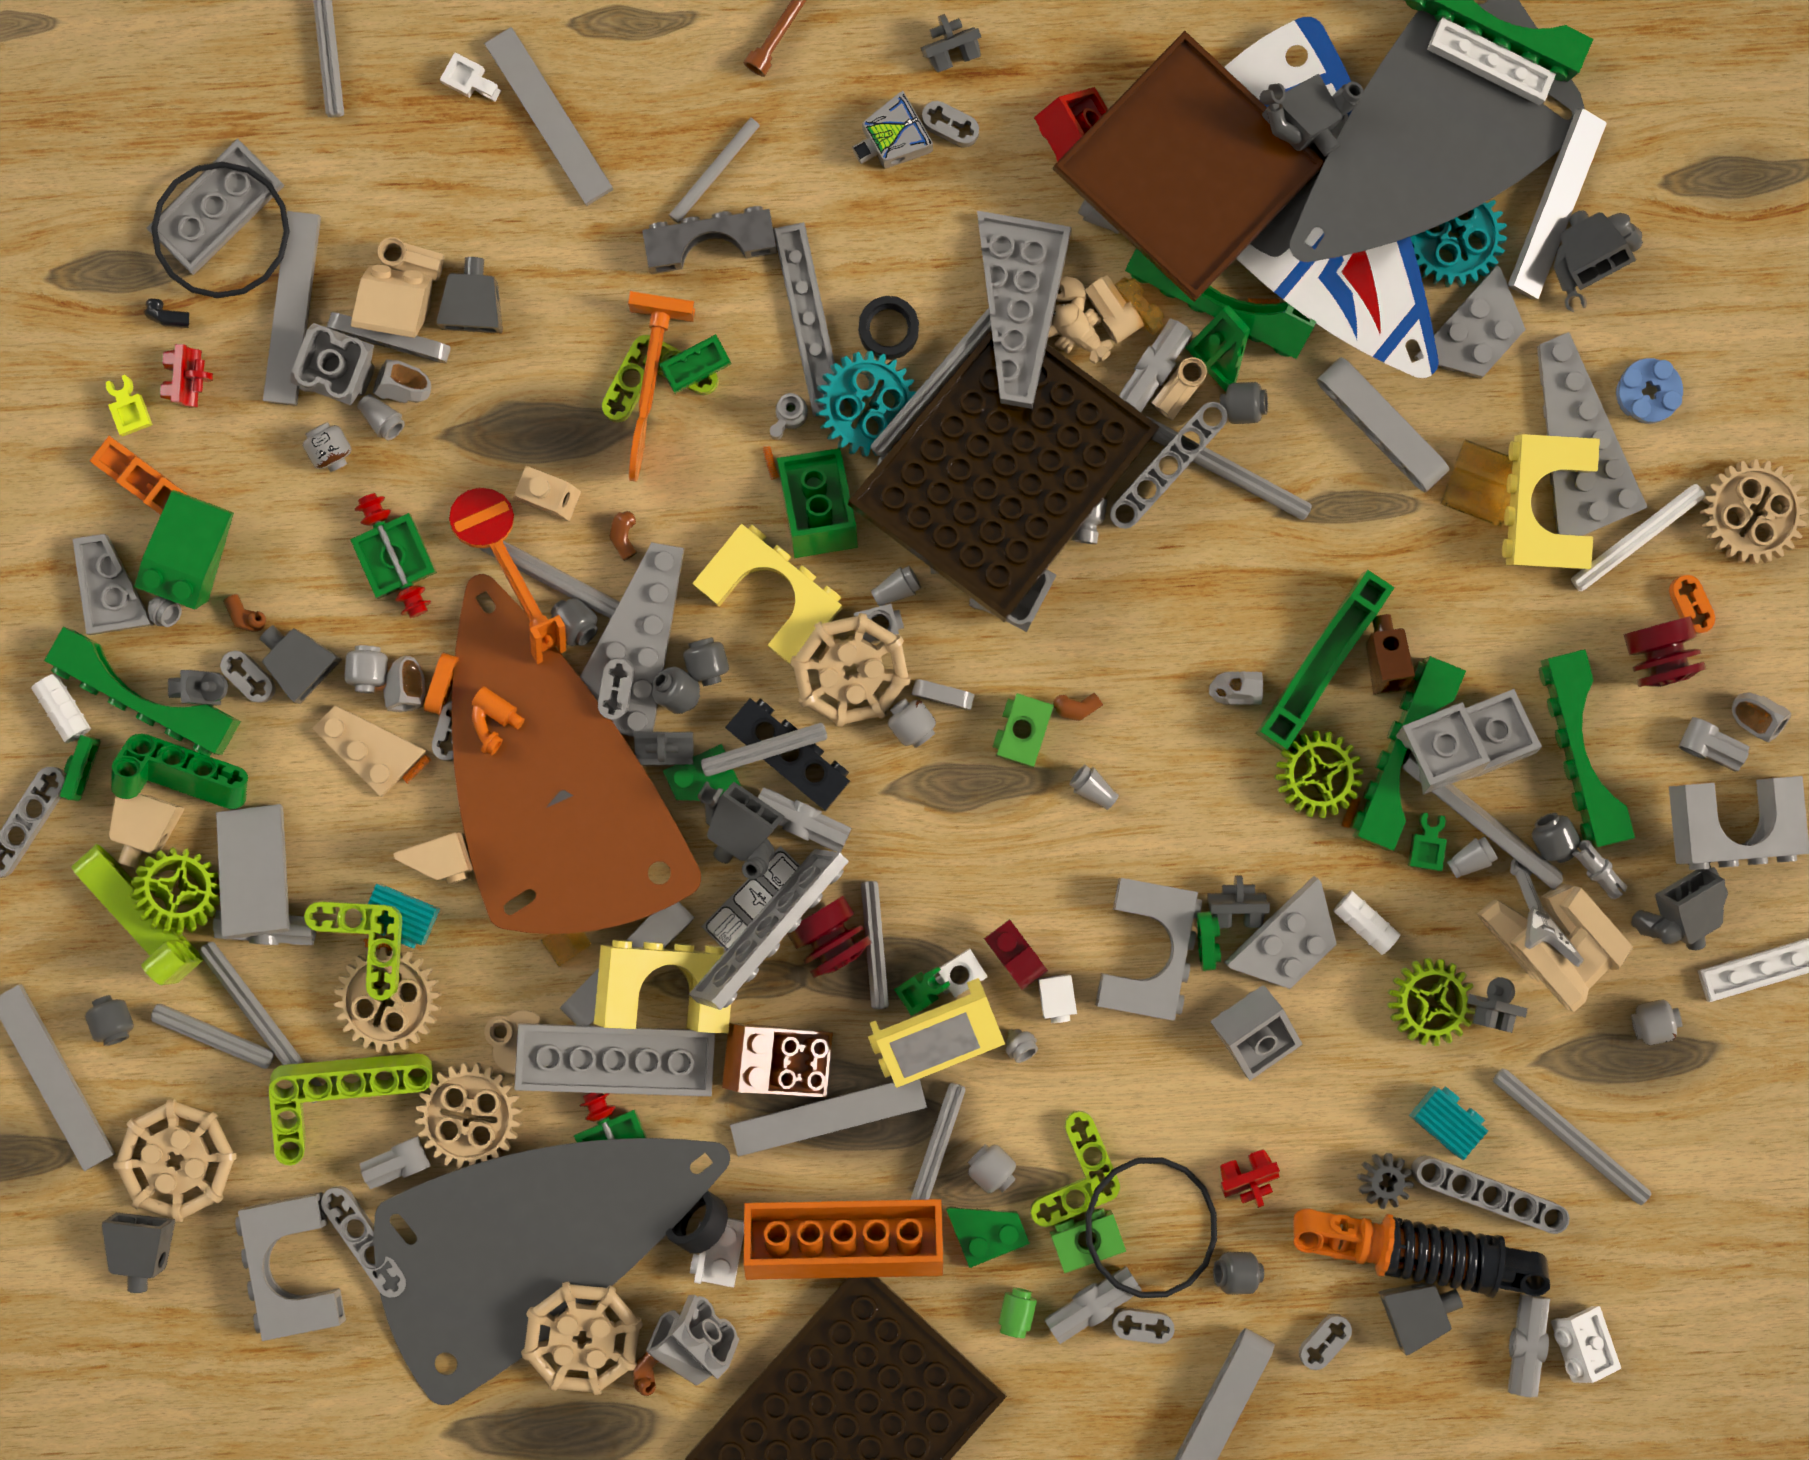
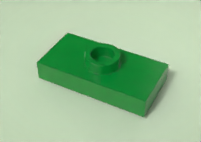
[659,334,732,394]
[59,735,101,801]

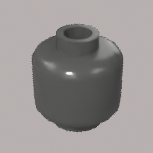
[1220,382,1268,424]
[550,598,598,646]
[683,637,729,687]
[652,666,700,714]
[1531,813,1581,863]
[85,995,134,1046]
[1213,1252,1264,1295]

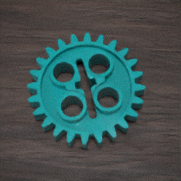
[1410,200,1507,288]
[815,351,916,457]

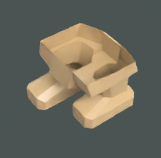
[1477,883,1633,1012]

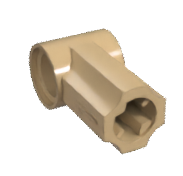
[377,237,445,282]
[1085,275,1144,344]
[1151,357,1207,421]

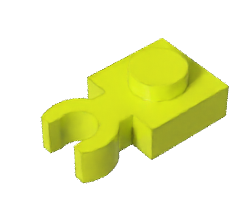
[105,375,153,437]

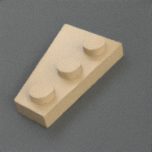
[312,705,428,797]

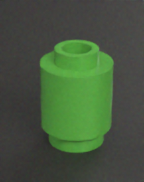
[998,1287,1037,1338]

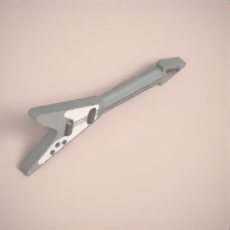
[1510,859,1584,967]

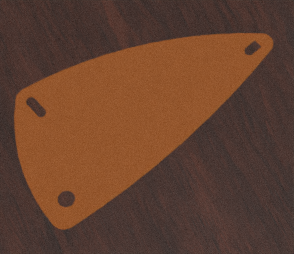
[452,574,701,934]

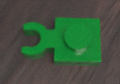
[1408,813,1447,871]
[894,967,950,1016]

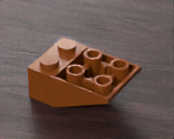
[722,1023,833,1097]

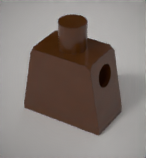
[1366,614,1415,695]

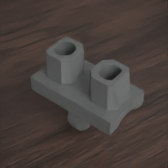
[920,14,981,72]
[168,670,228,706]
[634,732,694,765]
[1207,875,1270,928]
[1467,977,1528,1033]

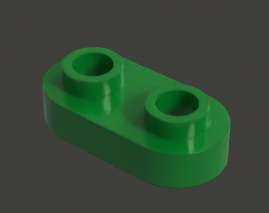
[1196,911,1221,971]

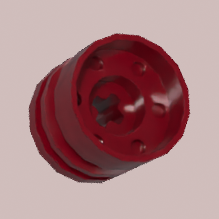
[1623,616,1706,688]
[787,896,872,978]

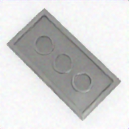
[146,138,285,275]
[216,804,290,940]

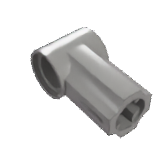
[1678,717,1750,772]
[360,1136,430,1189]

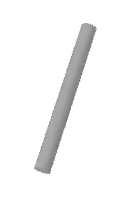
[669,117,760,223]

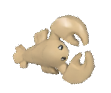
[1048,276,1113,364]

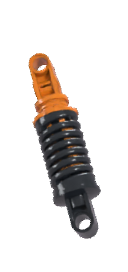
[1293,1209,1551,1298]

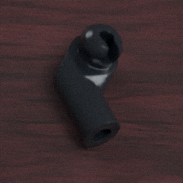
[144,299,189,328]

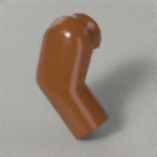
[609,511,637,561]
[223,594,266,632]
[1053,692,1103,721]
[633,1351,659,1396]

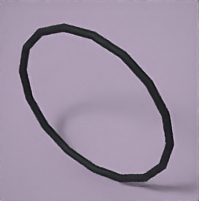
[151,161,290,298]
[1085,1157,1217,1298]

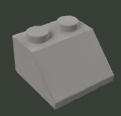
[1210,985,1303,1081]

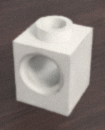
[935,948,988,997]
[1037,974,1077,1023]

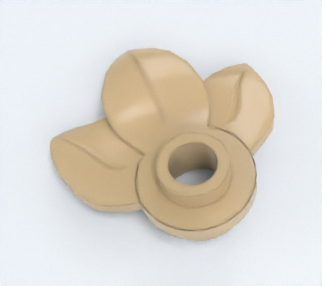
[484,1010,540,1075]

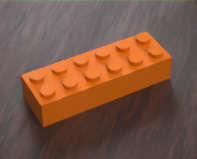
[744,1199,943,1280]

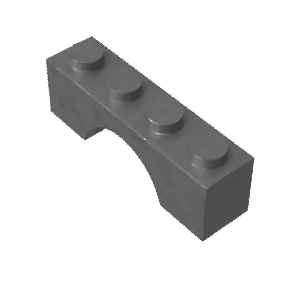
[642,206,777,274]

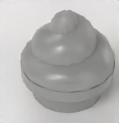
[148,596,182,627]
[1006,1029,1038,1063]

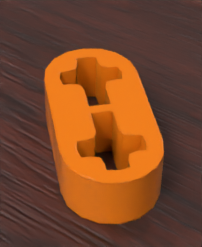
[1669,575,1716,634]
[424,652,459,716]

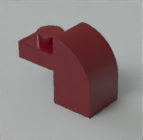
[983,919,1048,990]

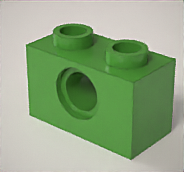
[992,693,1054,768]
[1050,1208,1126,1273]

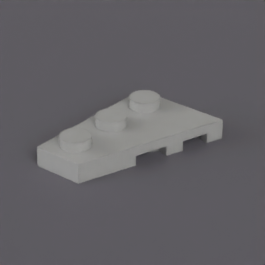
[73,534,154,635]

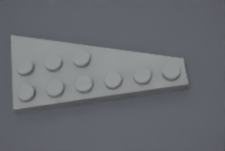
[977,211,1071,409]
[1537,332,1647,536]
[580,542,685,736]

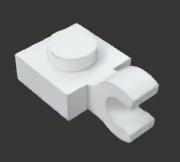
[440,52,501,102]

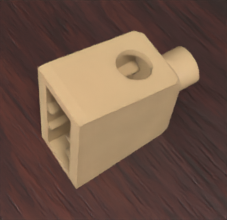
[513,466,581,522]
[109,793,184,868]

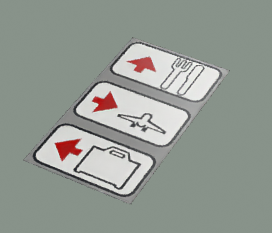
[701,846,800,951]

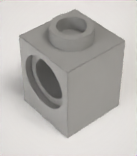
[854,604,904,644]

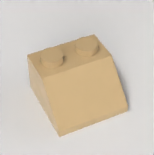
[351,265,433,338]
[393,832,474,884]

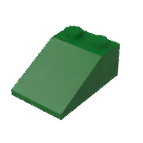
[777,448,858,558]
[134,490,234,610]

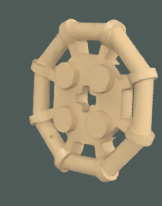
[790,613,911,727]
[113,1099,237,1223]
[521,1281,643,1395]

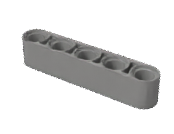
[1317,357,1450,492]
[1110,402,1227,529]
[560,902,695,1026]
[1411,1155,1570,1234]
[1174,1328,1275,1460]

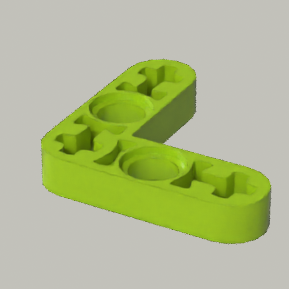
[602,335,718,423]
[304,901,402,1001]
[1030,1110,1120,1227]

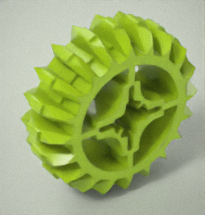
[1275,731,1363,818]
[130,847,220,936]
[1387,958,1475,1046]

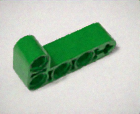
[111,733,248,809]

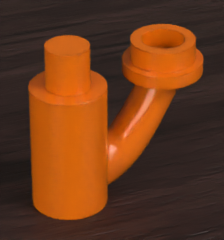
[472,686,525,756]

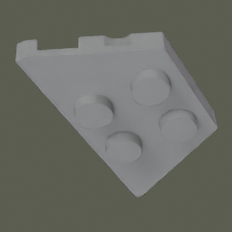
[1413,266,1526,379]
[1224,876,1337,989]

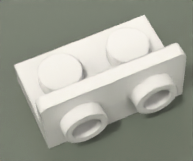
[690,1218,744,1287]
[1551,1306,1621,1383]

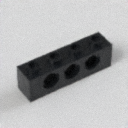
[725,698,850,811]

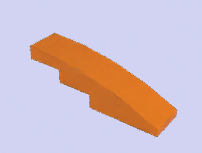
[89,435,192,515]

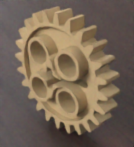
[1700,459,1809,565]
[334,947,442,1053]
[415,1062,523,1169]

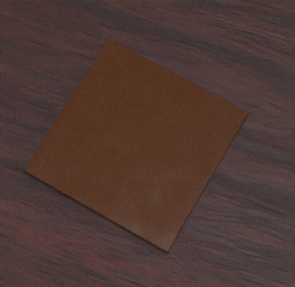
[1053,31,1325,302]

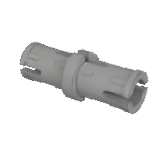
[1572,840,1627,899]

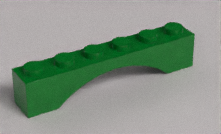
[1403,0,1594,82]
[1125,248,1316,359]
[1255,570,1395,751]
[44,627,241,756]
[1539,649,1635,848]
[1351,656,1466,851]

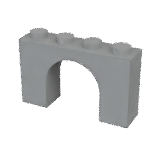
[1669,776,1809,870]
[1095,878,1202,1021]
[235,1192,346,1341]

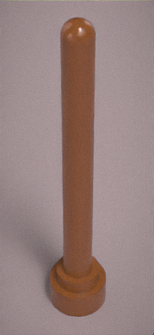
[743,0,807,77]

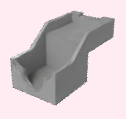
[1396,689,1542,795]

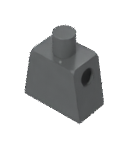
[437,257,503,334]
[260,625,342,704]
[102,1213,175,1293]
[1379,1282,1463,1356]

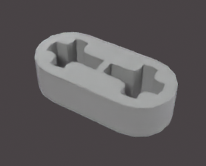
[922,101,979,148]
[220,651,276,703]
[598,658,634,719]
[911,679,975,710]
[432,701,454,761]
[1112,1308,1175,1344]
[1299,1314,1352,1370]

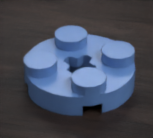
[1616,358,1683,424]

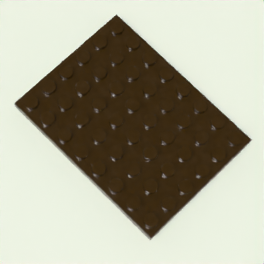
[848,330,1160,622]
[685,1277,1007,1460]

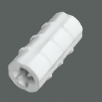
[31,674,91,743]
[1333,890,1401,955]

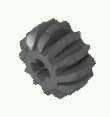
[1357,1153,1414,1209]

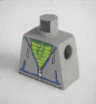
[852,91,933,169]

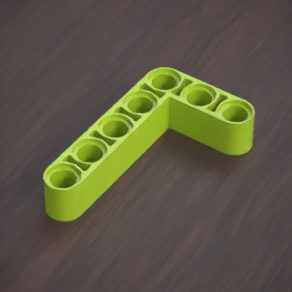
[71,844,203,986]
[269,1053,432,1166]

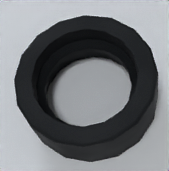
[858,296,919,360]
[666,1190,728,1253]

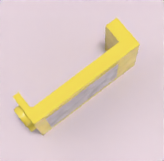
[868,978,1005,1088]

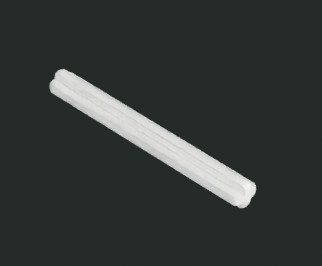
[1571,484,1705,591]

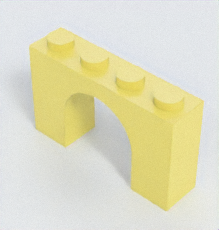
[1502,434,1600,569]
[692,524,842,668]
[594,940,731,1033]

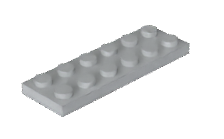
[689,849,849,1010]
[514,1023,715,1097]

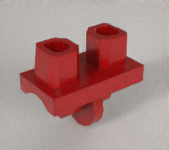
[160,344,213,408]
[1220,1149,1280,1208]

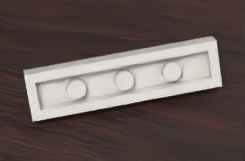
[1427,17,1556,106]

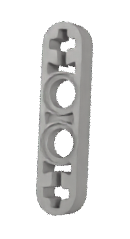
[327,312,451,363]
[0,767,67,878]
[321,1186,406,1298]

